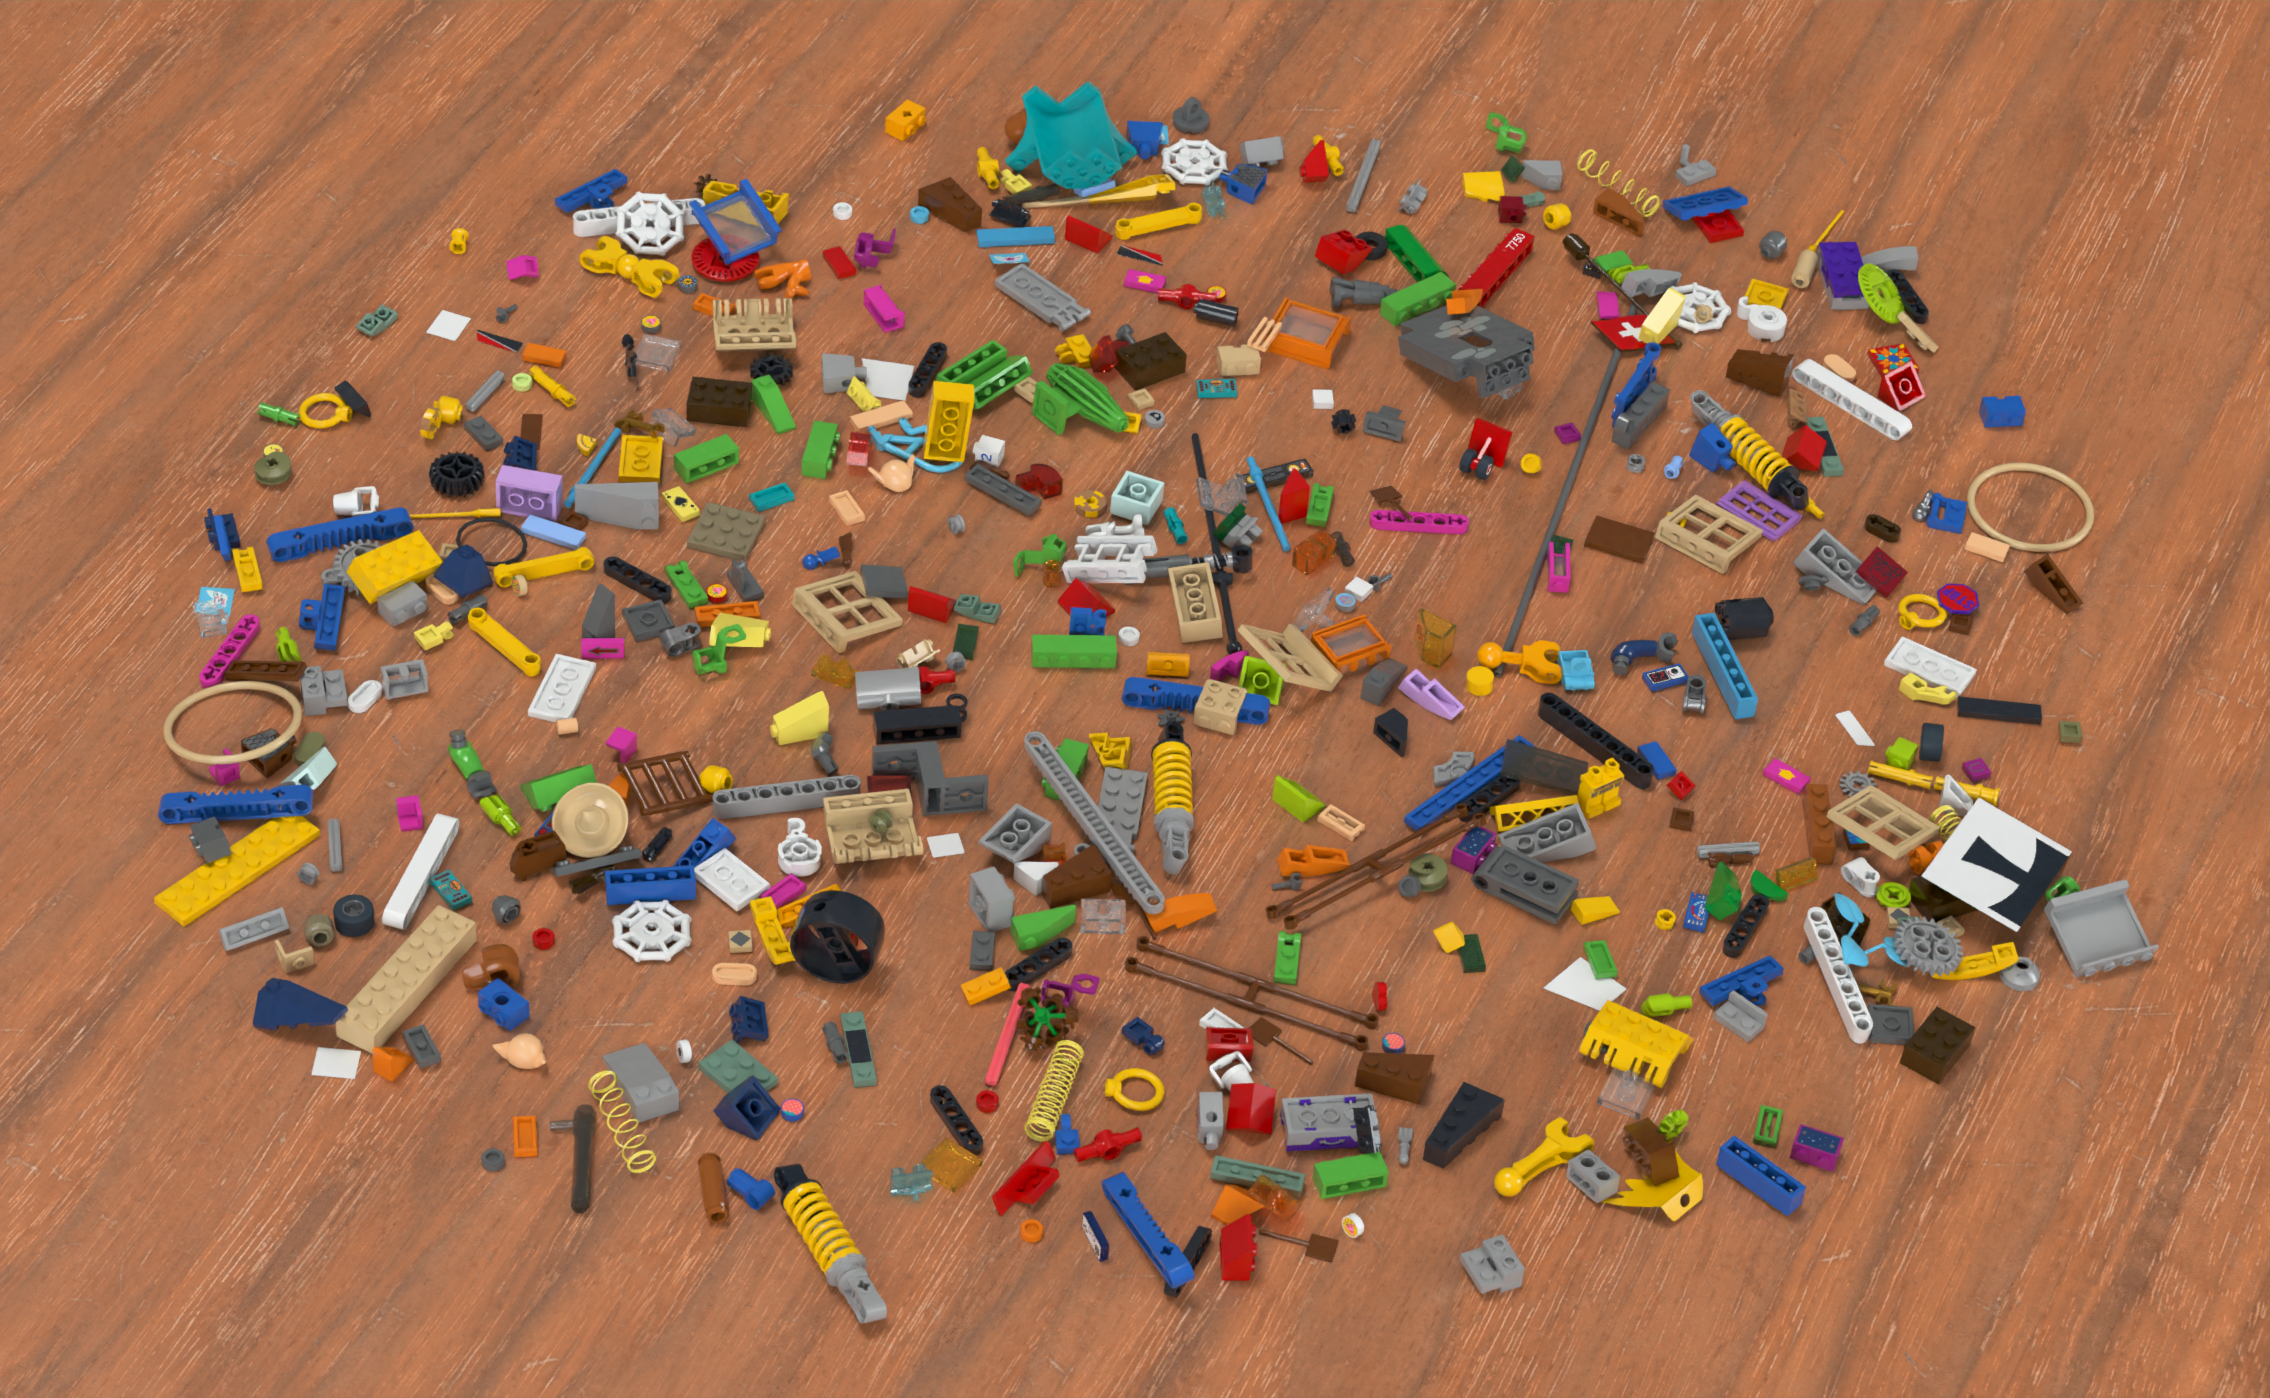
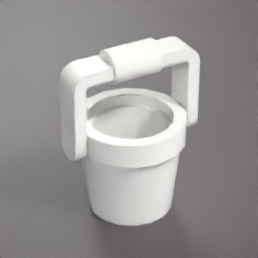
[333,486,379,517]
[1209,1051,1254,1091]

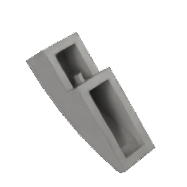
[1861,246,1919,273]
[1621,269,1682,297]

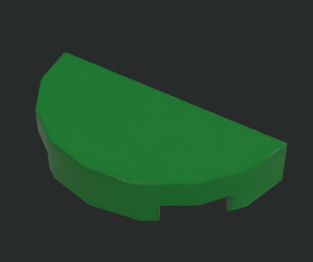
[1750,869,1788,902]

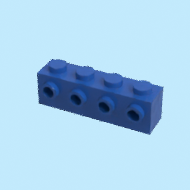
[605,865,696,905]
[1716,1135,1806,1217]

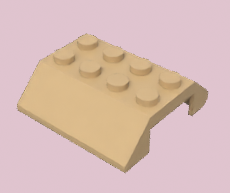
[713,298,796,352]
[823,789,923,864]

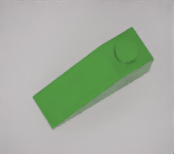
[751,375,796,434]
[1010,904,1076,951]

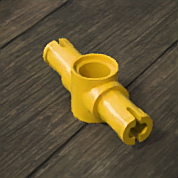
[1312,135,1344,176]
[977,147,999,189]

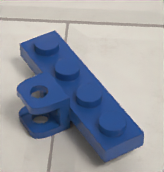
[555,169,628,213]
[299,584,345,651]
[1699,955,1784,1007]

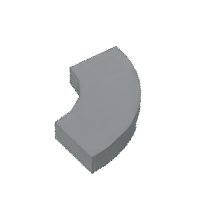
[1433,751,1474,787]

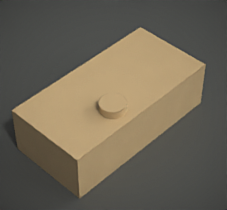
[1168,562,1223,643]

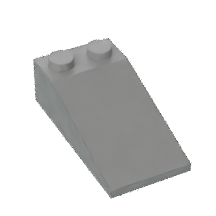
[575,482,659,529]
[1793,528,1877,606]
[1498,803,1597,863]
[602,1043,679,1123]

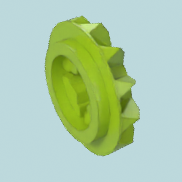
[1876,882,1911,908]
[1658,1110,1689,1141]

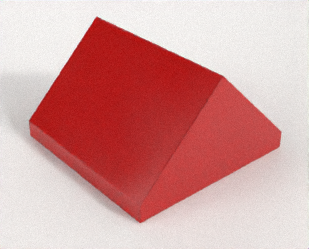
[1065,215,1113,254]
[1877,361,1926,412]
[1781,425,1827,471]
[1278,468,1310,524]
[1057,578,1115,616]
[908,586,957,623]
[1206,1027,1254,1062]
[1226,1083,1277,1135]

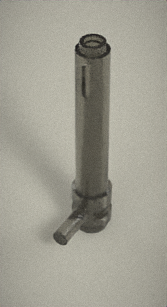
[550,1104,597,1213]

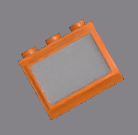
[1311,614,1391,672]

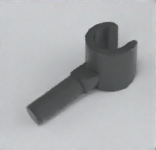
[496,304,518,323]
[1368,573,1392,591]
[1271,873,1303,891]

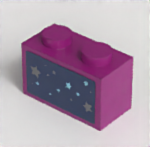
[1451,827,1497,874]
[1790,1124,1844,1172]

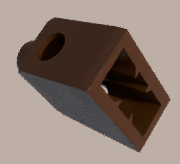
[241,728,297,778]

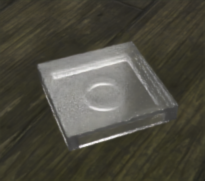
[634,334,682,372]

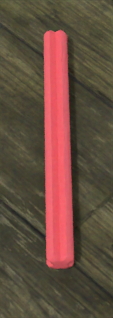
[985,982,1030,1087]

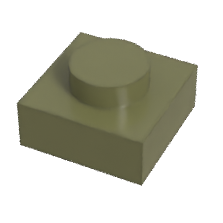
[2058,721,2082,743]

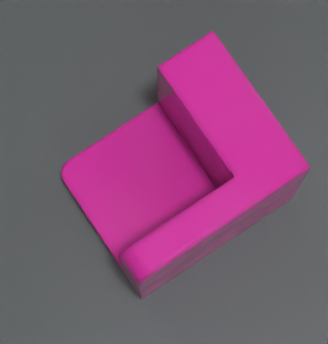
[506,255,539,280]
[606,726,637,763]
[209,748,240,787]
[396,795,423,832]

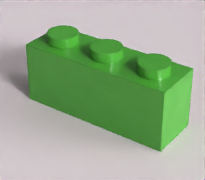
[802,420,841,479]
[674,434,739,483]
[1042,738,1089,801]
[1312,1151,1389,1199]

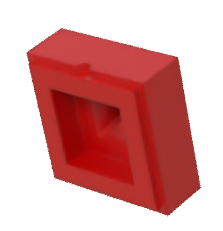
[1666,771,1696,800]

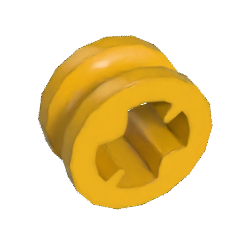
[1655,909,1676,930]

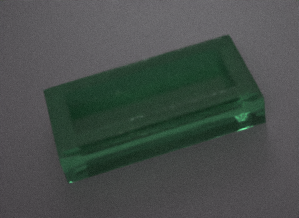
[953,624,979,660]
[1457,934,1486,973]

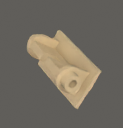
[896,639,940,669]

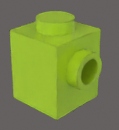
[1885,737,1918,770]

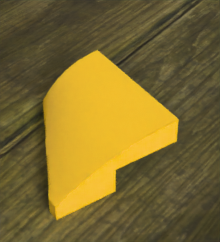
[1461,171,1505,202]
[1089,732,1133,770]

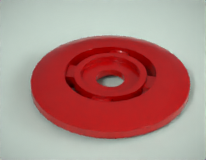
[691,235,760,282]

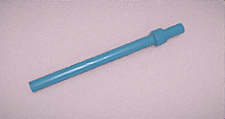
[564,428,622,508]
[1246,456,1291,552]

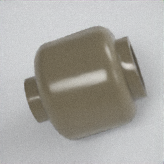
[304,914,335,947]

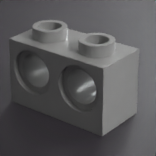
[1566,1150,1620,1203]

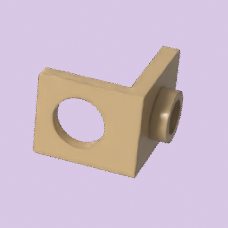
[275,940,314,974]

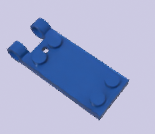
[1611,342,1661,428]

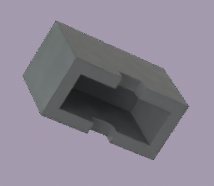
[189,816,232,863]

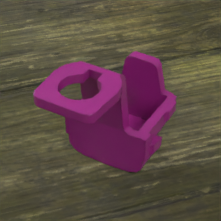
[854,228,896,268]
[1041,974,1100,1006]

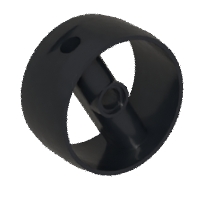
[790,890,885,984]

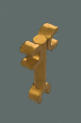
[614,410,665,438]
[1857,979,1897,1006]

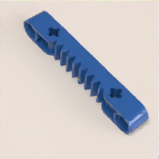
[266,507,414,562]
[1121,677,1270,725]
[158,785,314,824]
[1101,1172,1195,1289]

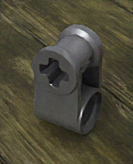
[659,622,701,657]
[1682,675,1706,714]

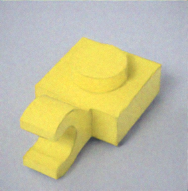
[1000,169,1032,197]
[414,622,454,651]

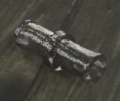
[1330,531,1355,567]

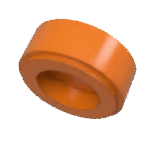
[1020,1219,1044,1243]

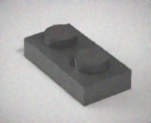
[464,416,503,451]
[969,931,995,971]
[402,1024,441,1069]

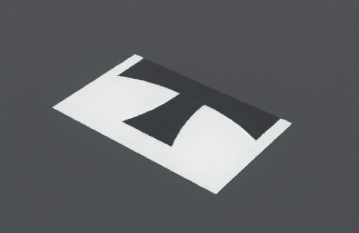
[1922,798,2072,932]

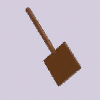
[1370,486,1412,520]
[1114,883,1157,940]
[1249,1017,1313,1065]
[1259,1229,1339,1263]

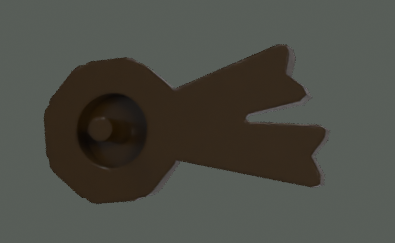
[569,865,617,895]

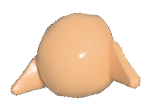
[868,454,915,492]
[492,1033,547,1069]

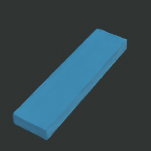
[976,226,1055,247]

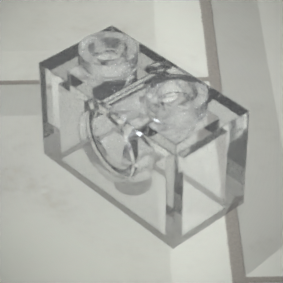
[1080,899,1126,934]

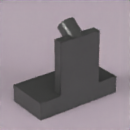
[1362,405,1406,442]
[727,559,764,602]

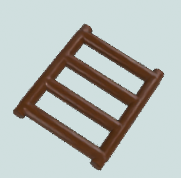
[617,751,713,816]

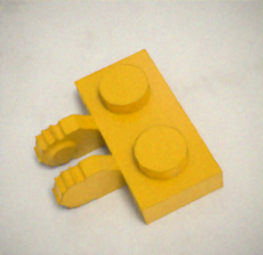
[1055,334,1098,368]

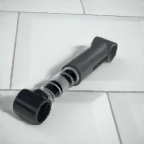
[1124,545,1252,585]

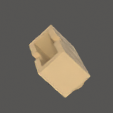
[1216,344,1261,377]

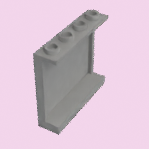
[2044,879,2159,977]

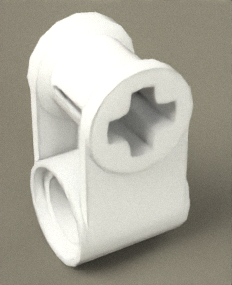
[1841,857,1880,898]

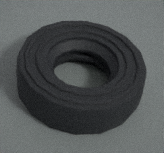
[1356,232,1388,260]

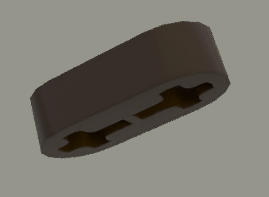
[1864,514,1901,543]

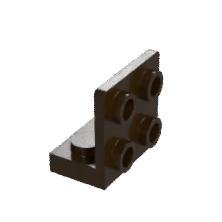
[1820,892,1870,946]

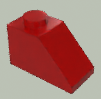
[1299,140,1329,183]

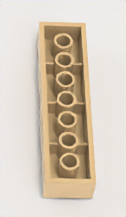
[336,905,477,1053]

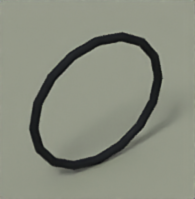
[456,517,527,566]

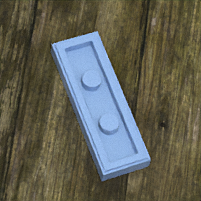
[521,514,586,550]

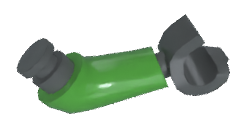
[448,729,497,799]

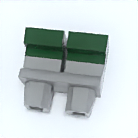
[1213,502,1263,549]

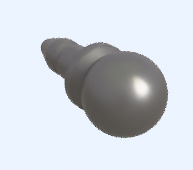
[1912,489,1933,522]

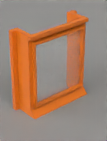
[1264,297,1352,370]

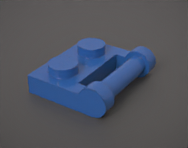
[1926,493,1967,534]

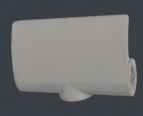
[855,667,921,711]

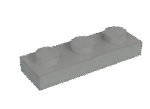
[218,907,290,951]

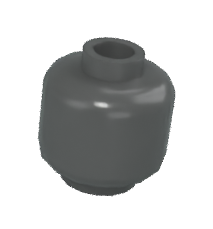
[1759,231,1787,259]

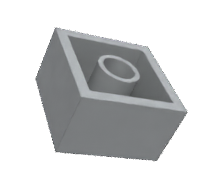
[968,866,1015,932]

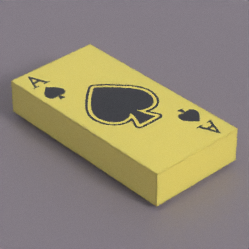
[661,486,700,522]

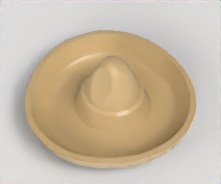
[552,783,628,857]

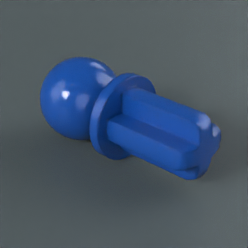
[802,547,840,570]

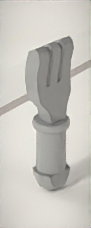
[1398,1127,1413,1164]

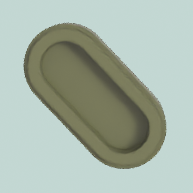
[294,732,325,766]

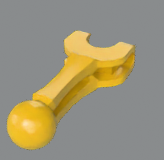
[1494,1117,1595,1197]

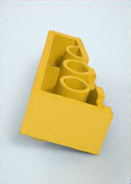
[703,181,789,228]

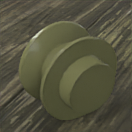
[868,810,893,834]

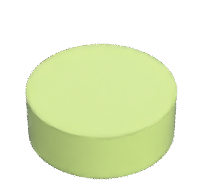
[512,373,532,392]

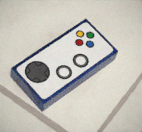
[1082,1211,1109,1262]

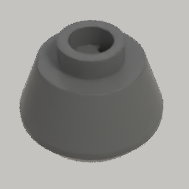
[492,895,521,924]

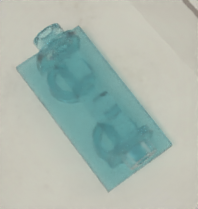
[1202,179,1227,217]

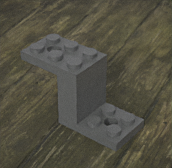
[871,741,989,816]

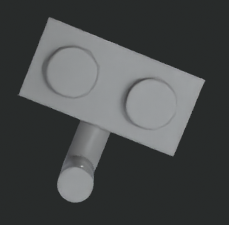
[1675,144,1717,186]

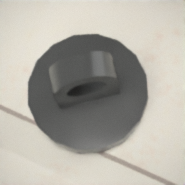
[1172,97,1210,134]

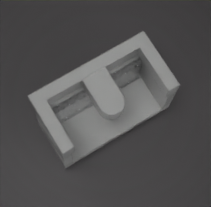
[381,659,428,700]

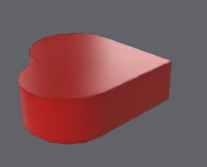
[1372,982,1387,1011]

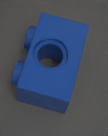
[478,978,530,1032]

